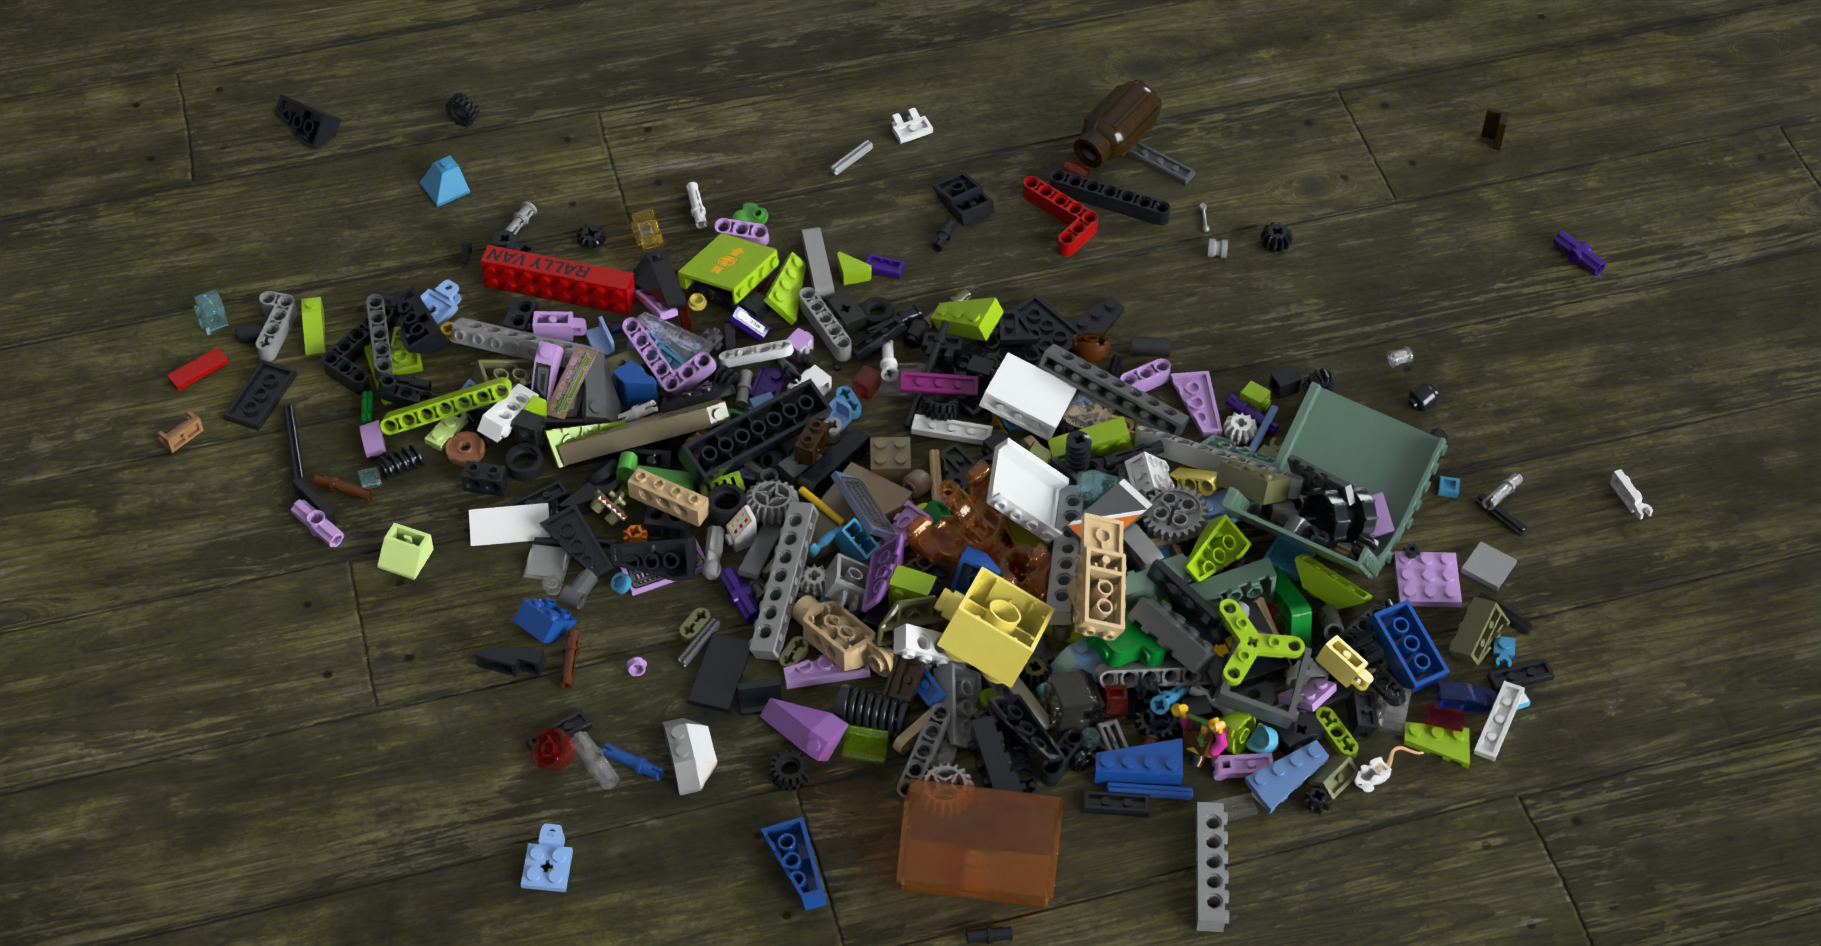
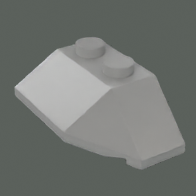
[662,718,717,795]

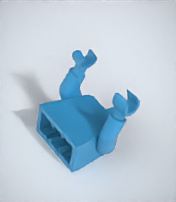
[809,517,880,564]

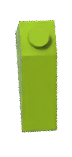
[301,297,326,357]

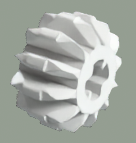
[1223,412,1257,445]
[799,564,826,599]

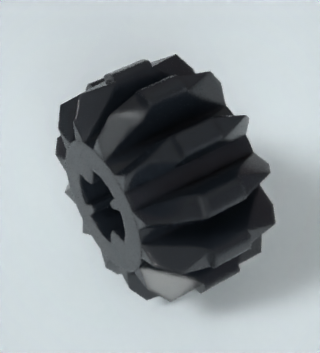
[1260,222,1293,253]
[1302,368,1337,393]
[1347,533,1379,562]
[1019,655,1052,690]

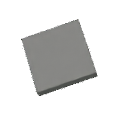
[1461,542,1517,591]

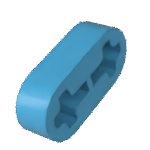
[836,386,861,419]

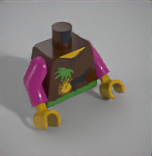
[1171,703,1230,768]

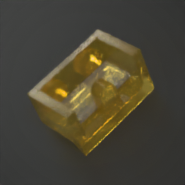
[630,208,665,251]

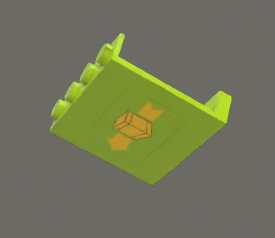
[678,233,779,305]

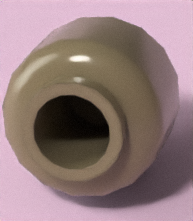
[902,469,932,498]

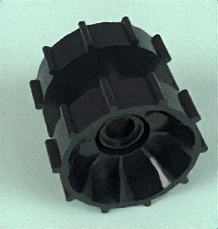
[1299,484,1379,549]

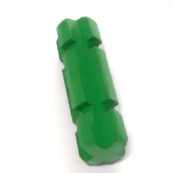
[361,391,373,425]

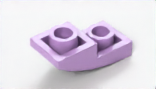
[360,420,386,458]

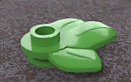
[732,203,768,234]

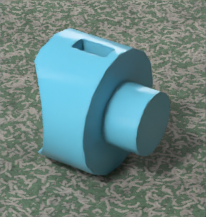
[1246,723,1279,754]

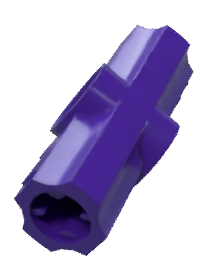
[1553,230,1607,276]
[719,567,760,624]

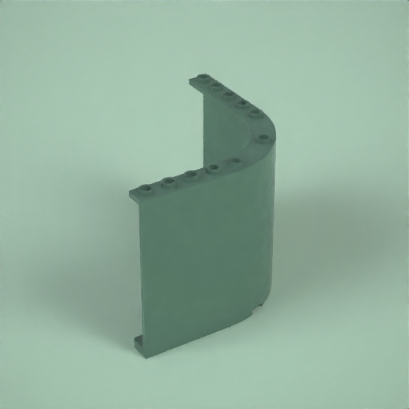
[1221,382,1448,579]

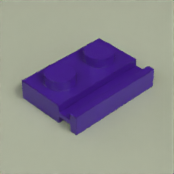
[749,365,788,398]

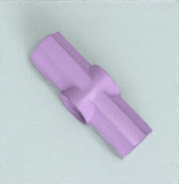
[291,499,344,547]

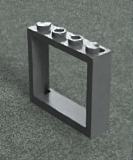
[1215,629,1313,729]

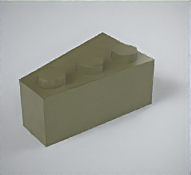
[1215,458,1292,505]
[1449,597,1510,666]

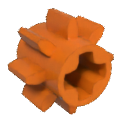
[623,525,648,542]

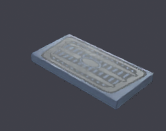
[831,471,898,540]

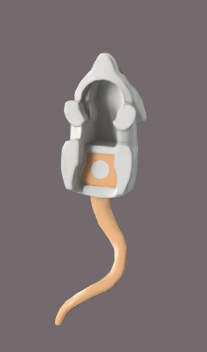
[1354,746,1424,792]

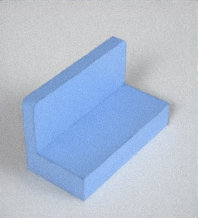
[585,316,616,359]

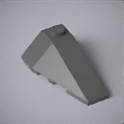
[582,351,622,425]

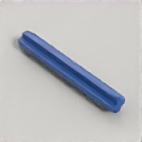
[1107,781,1193,800]

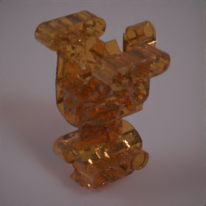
[906,460,1051,602]

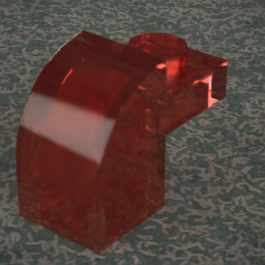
[1102,684,1128,716]

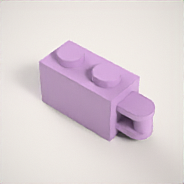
[532,311,587,341]

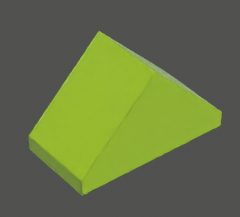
[837,251,872,285]

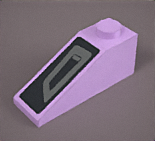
[531,341,564,405]

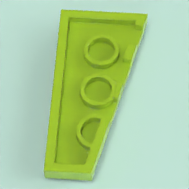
[763,252,806,325]
[544,420,626,468]

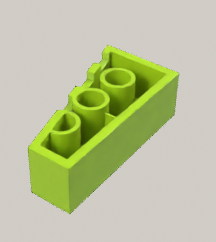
[1048,416,1133,463]

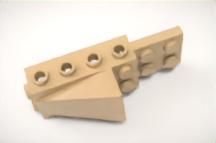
[1067,513,1126,641]

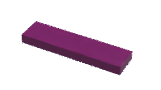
[899,371,979,397]

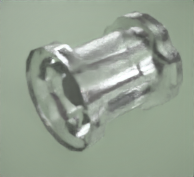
[1387,346,1413,368]

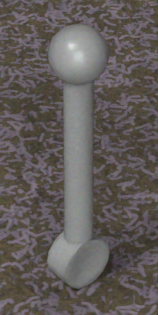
[1199,203,1210,232]

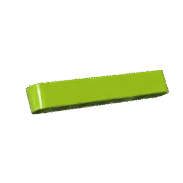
[380,377,512,435]

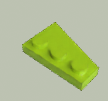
[1404,722,1470,769]

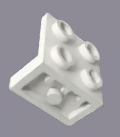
[1125,452,1174,495]

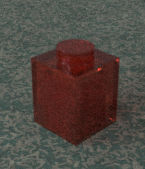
[852,365,881,400]

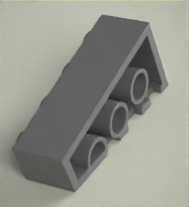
[1127,597,1218,674]

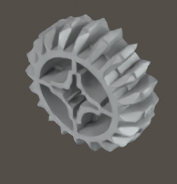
[745,479,799,525]
[916,762,974,819]

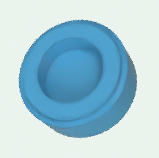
[611,572,632,594]

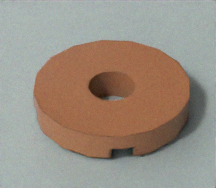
[445,431,486,466]

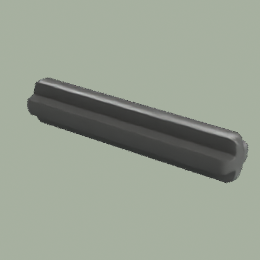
[677,618,720,667]

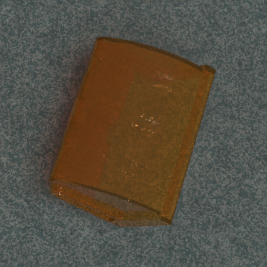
[896,779,1065,908]

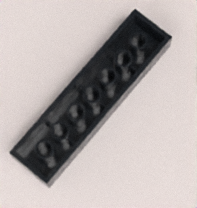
[677,378,833,488]

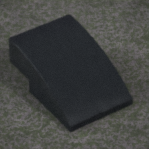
[932,172,995,226]

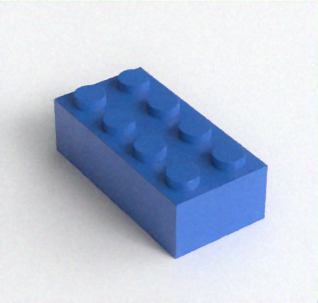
[1365,599,1450,696]

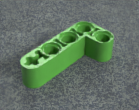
[616,451,696,492]

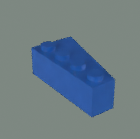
[760,817,827,911]

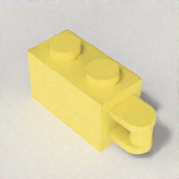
[1315,635,1373,691]

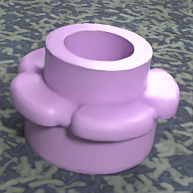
[626,657,647,676]

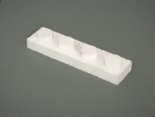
[911,414,993,445]
[1474,681,1525,762]

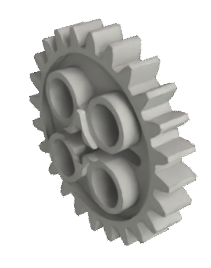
[1142,485,1208,543]

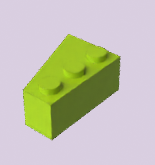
[931,297,1004,341]

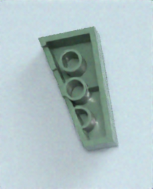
[1125,553,1196,612]
[1189,557,1277,611]

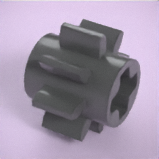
[701,327,725,351]

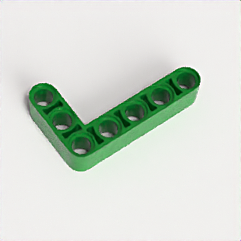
[1272,566,1312,661]

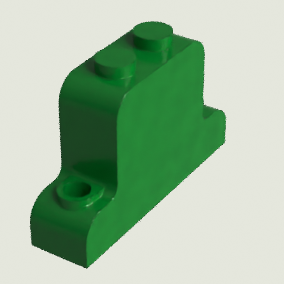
[1085,608,1167,668]

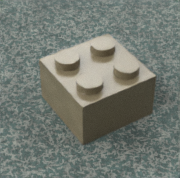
[870,437,911,483]

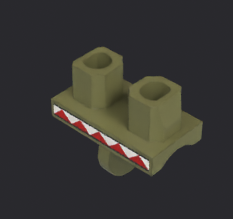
[590,489,627,526]

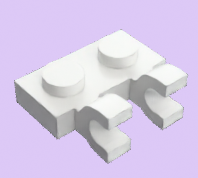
[892,107,933,144]

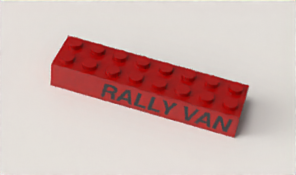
[480,245,636,315]

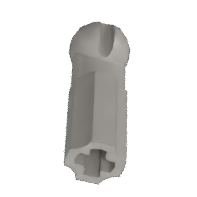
[702,525,725,580]

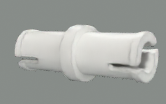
[618,400,658,423]

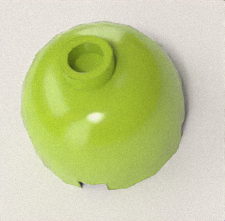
[1219,711,1256,755]

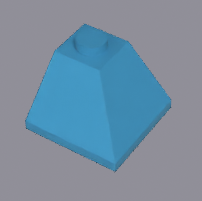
[420,155,470,207]

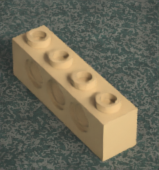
[627,468,709,527]

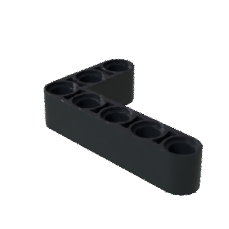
[322,305,396,395]

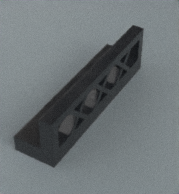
[1146,559,1222,632]

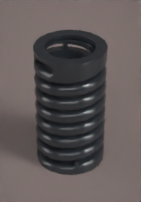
[833,684,911,738]

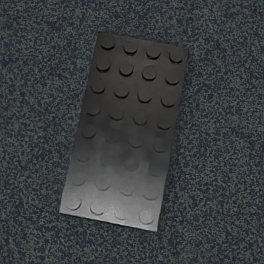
[921,294,1083,419]

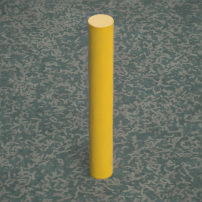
[798,486,847,526]

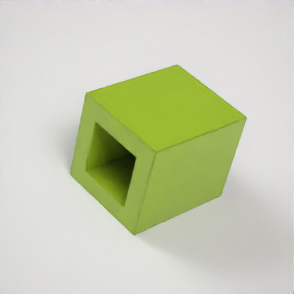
[1240,381,1271,413]

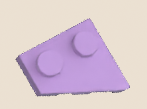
[1278,678,1337,712]

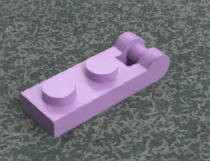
[1211,753,1273,781]

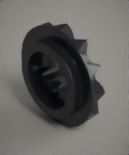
[577,224,607,249]

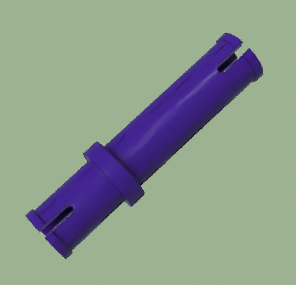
[1225,394,1280,436]

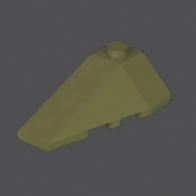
[472,360,534,391]

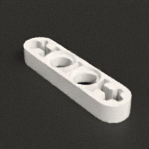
[719,340,794,368]

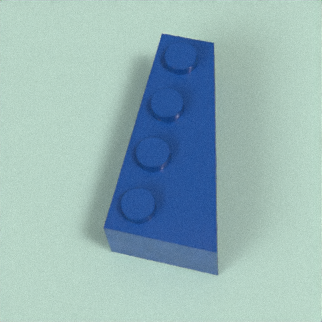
[1094,738,1183,786]

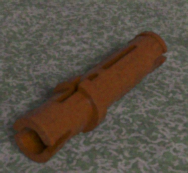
[313,472,374,502]
[559,629,581,690]

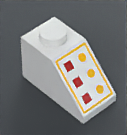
[725,505,757,552]

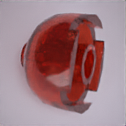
[531,727,575,771]

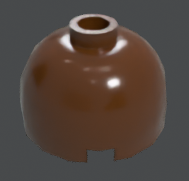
[1072,332,1111,365]

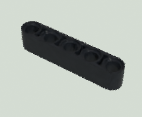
[797,430,872,497]

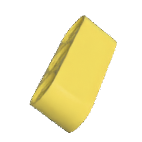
[1169,467,1221,496]

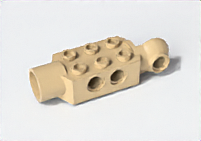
[792,595,896,677]

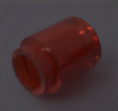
[1062,159,1091,178]

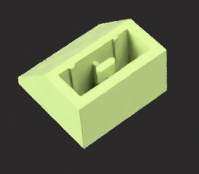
[377,523,434,580]

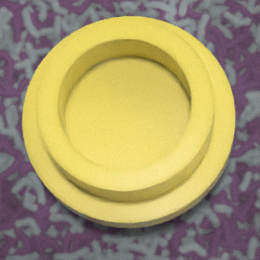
[688,293,707,311]

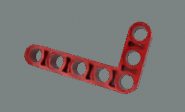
[1023,176,1098,257]

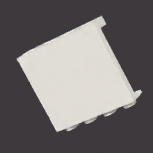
[979,353,1077,441]
[986,438,1069,543]

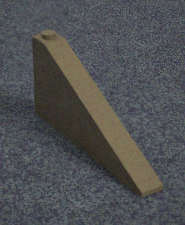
[557,399,730,465]
[762,462,914,584]

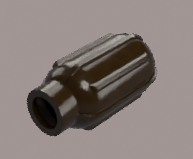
[1074,79,1162,168]

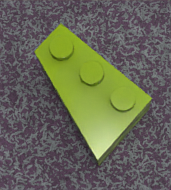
[888,565,937,608]

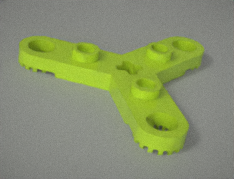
[1218,599,1305,686]

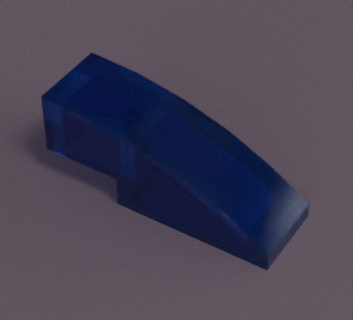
[1436,681,1499,713]

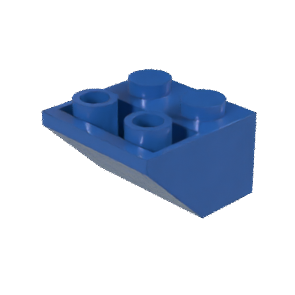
[613,360,658,408]
[513,598,577,643]

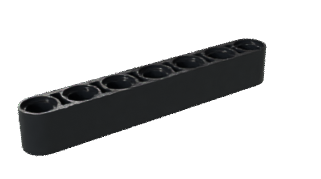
[1049,170,1170,226]

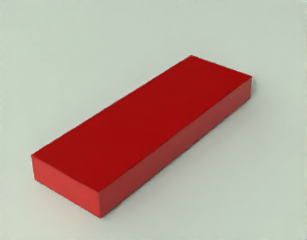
[167,347,229,391]

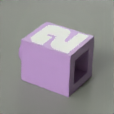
[786,328,814,363]

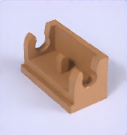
[157,411,204,453]

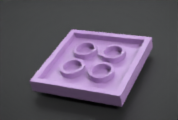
[1393,551,1462,607]

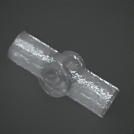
[570,731,620,790]

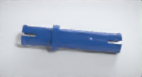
[601,743,664,781]

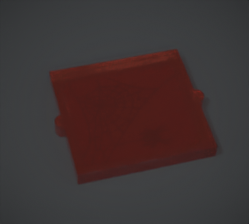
[1424,704,1466,732]

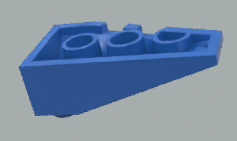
[951,546,1001,595]

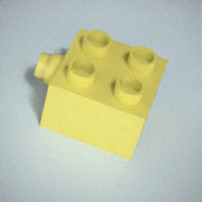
[934,567,1055,688]

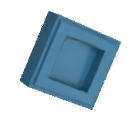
[1438,476,1460,499]

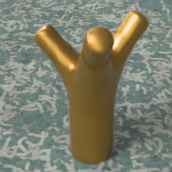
[991,412,1008,434]

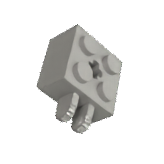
[825,553,869,612]

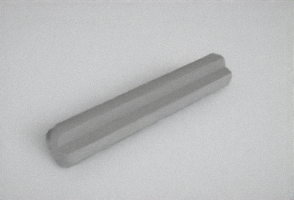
[830,140,873,175]

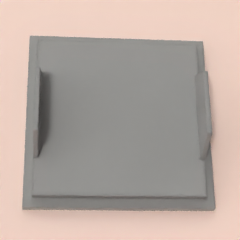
[523,544,571,583]

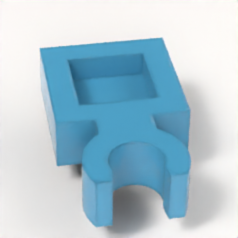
[1492,636,1515,670]

